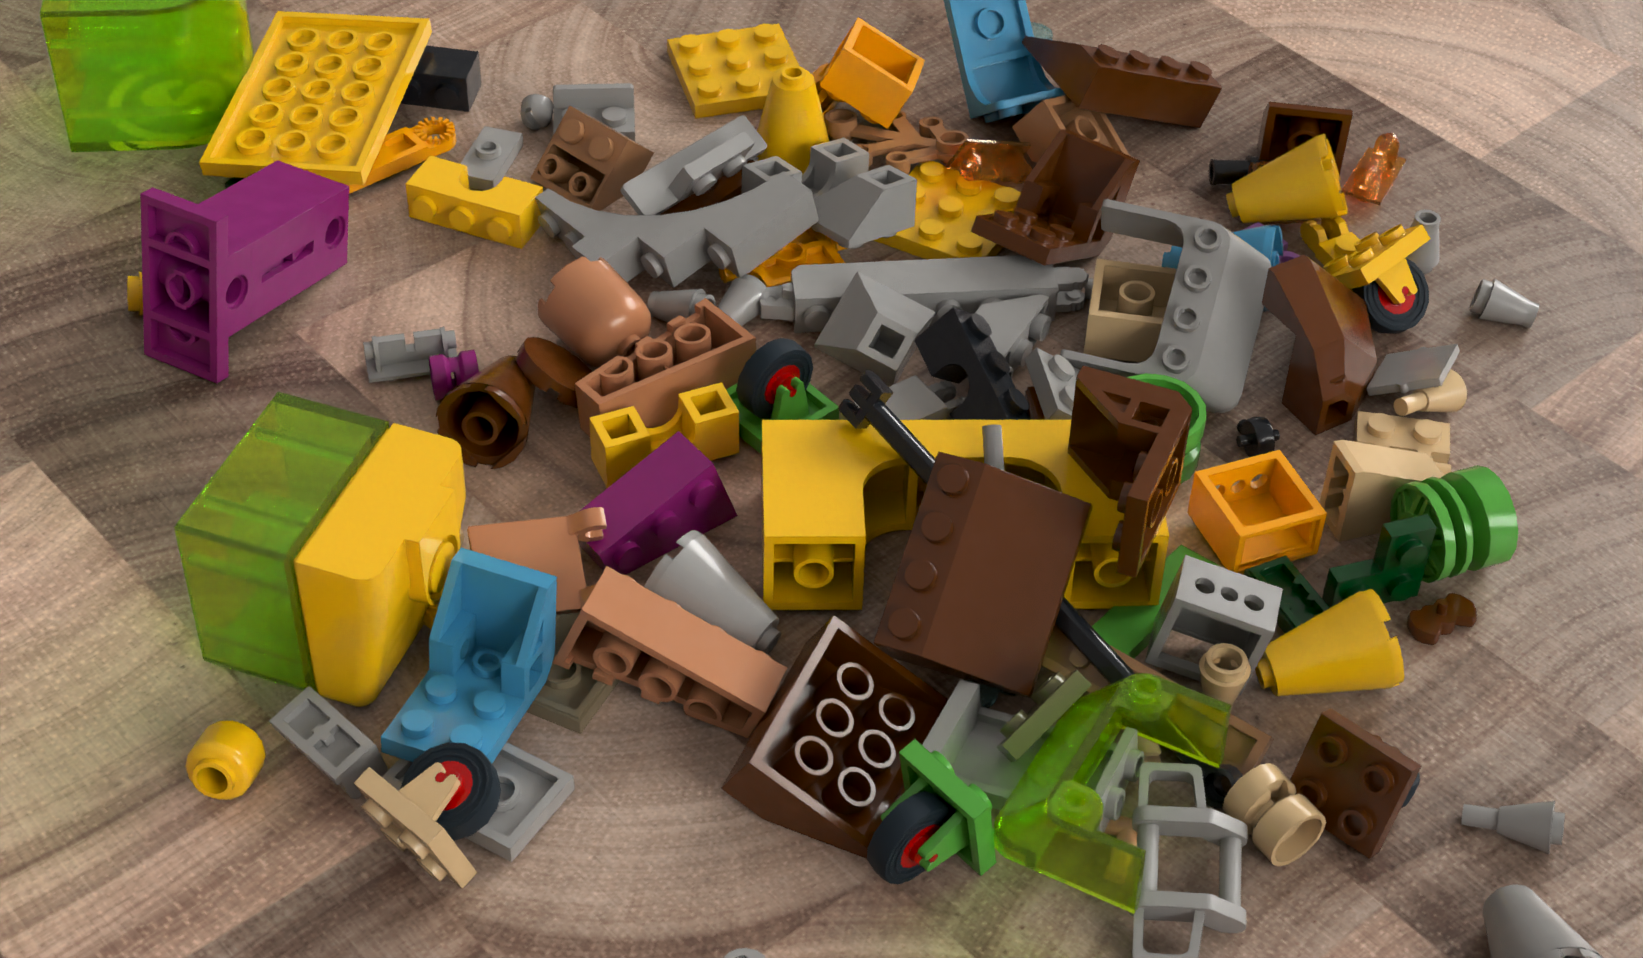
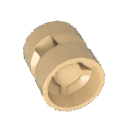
[1223,763,1326,866]

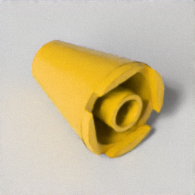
[757,65,829,175]
[1226,133,1348,224]
[1255,589,1404,696]

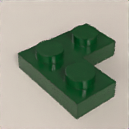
[1322,514,1437,608]

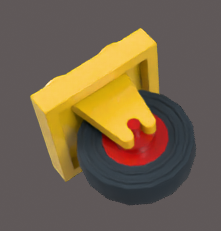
[1323,224,1431,334]

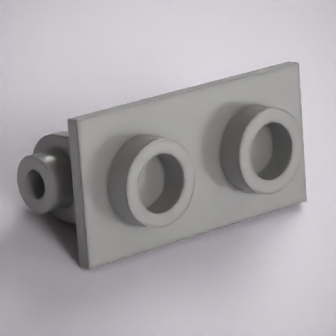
[363,327,457,383]

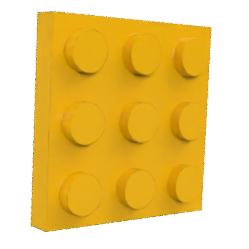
[667,23,799,119]
[873,161,1021,259]

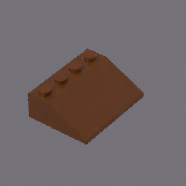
[1022,36,1223,128]
[873,451,1093,698]
[721,615,948,859]

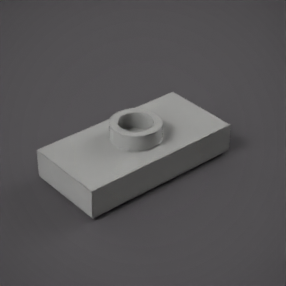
[460,126,523,191]

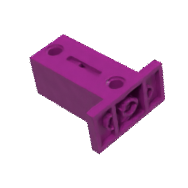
[140,160,349,384]

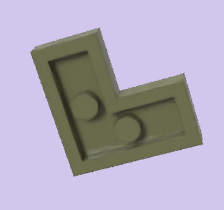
[996,670,1092,762]

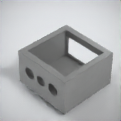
[1145,555,1283,695]

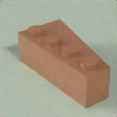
[575,298,757,437]
[552,566,787,738]

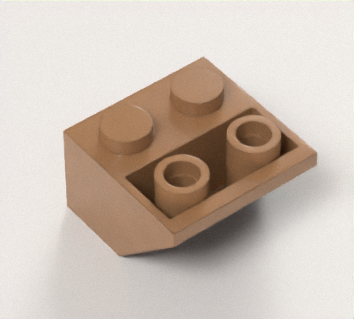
[531,105,654,211]

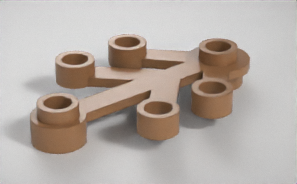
[825,109,973,174]

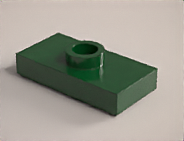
[1244,555,1330,633]

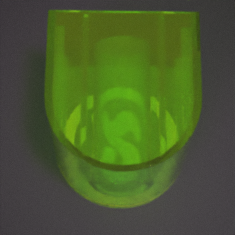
[40,0,255,152]

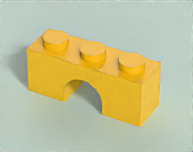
[405,156,543,249]
[589,382,739,488]

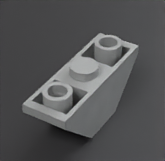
[967,294,1051,382]

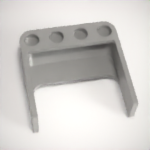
[1060,199,1272,413]

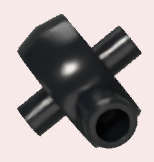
[1236,416,1280,457]

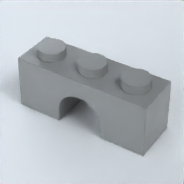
[741,138,870,199]

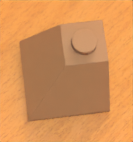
[1012,95,1130,162]

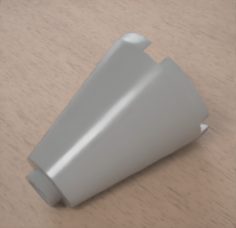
[644,530,781,654]
[1483,885,1603,958]

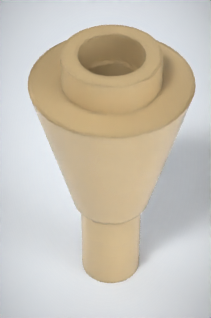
[1394,369,1467,416]

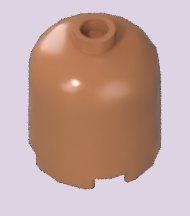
[538,256,651,368]

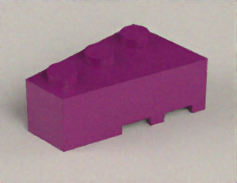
[578,431,738,575]

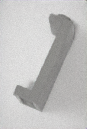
[922,680,1144,839]

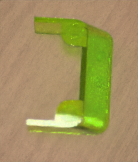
[993,673,1232,914]

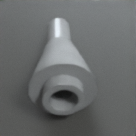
[1461,801,1565,854]

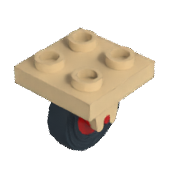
[354,742,501,889]

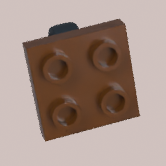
[1290,708,1422,859]

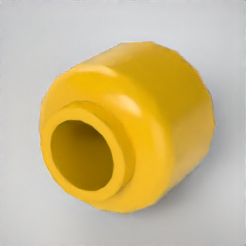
[185,720,266,800]

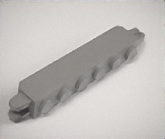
[759,255,1089,333]

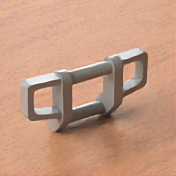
[1129,762,1248,958]

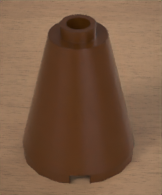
[436,355,536,469]

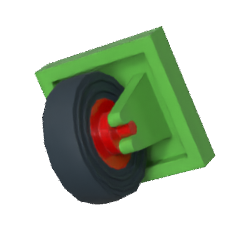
[726,338,839,454]
[867,739,996,885]

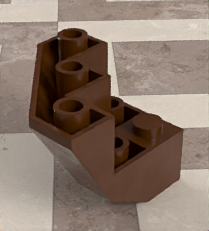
[1262,254,1377,435]

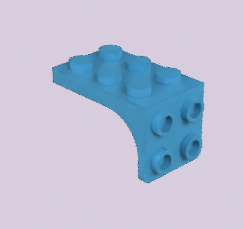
[943,0,1066,123]

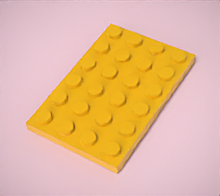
[199,11,432,185]

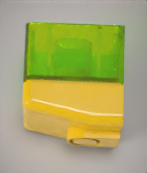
[174,392,466,707]

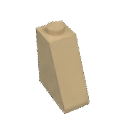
[1319,439,1445,542]

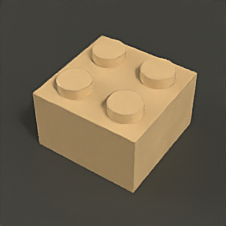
[1084,259,1177,363]

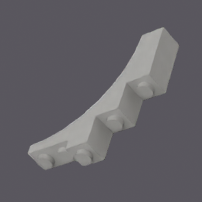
[535,171,819,288]

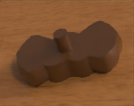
[1407,593,1477,645]

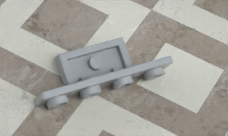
[620,115,767,215]

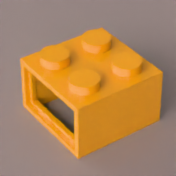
[819,17,925,129]
[1187,450,1327,575]

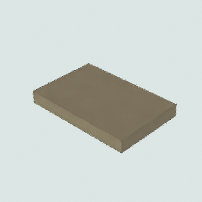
[527,612,620,734]

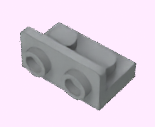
[553,83,635,141]

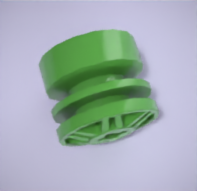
[1390,465,1518,583]

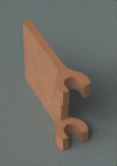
[467,507,607,615]

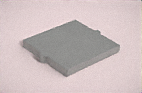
[1367,344,1460,396]

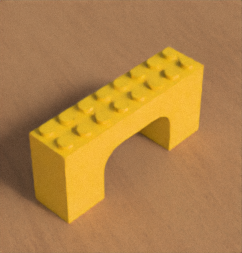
[761,420,1169,610]

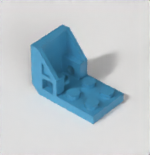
[381,547,557,763]

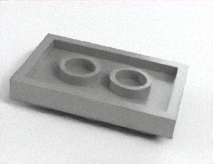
[382,742,575,862]

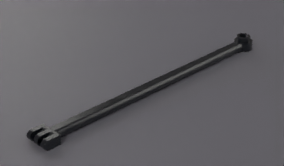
[838,370,1243,809]

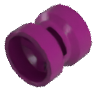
[428,350,479,401]

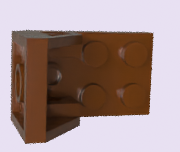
[971,129,1140,266]
[1067,365,1192,578]

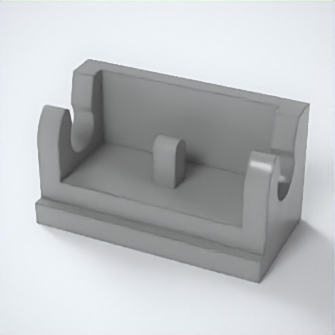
[269,686,389,799]

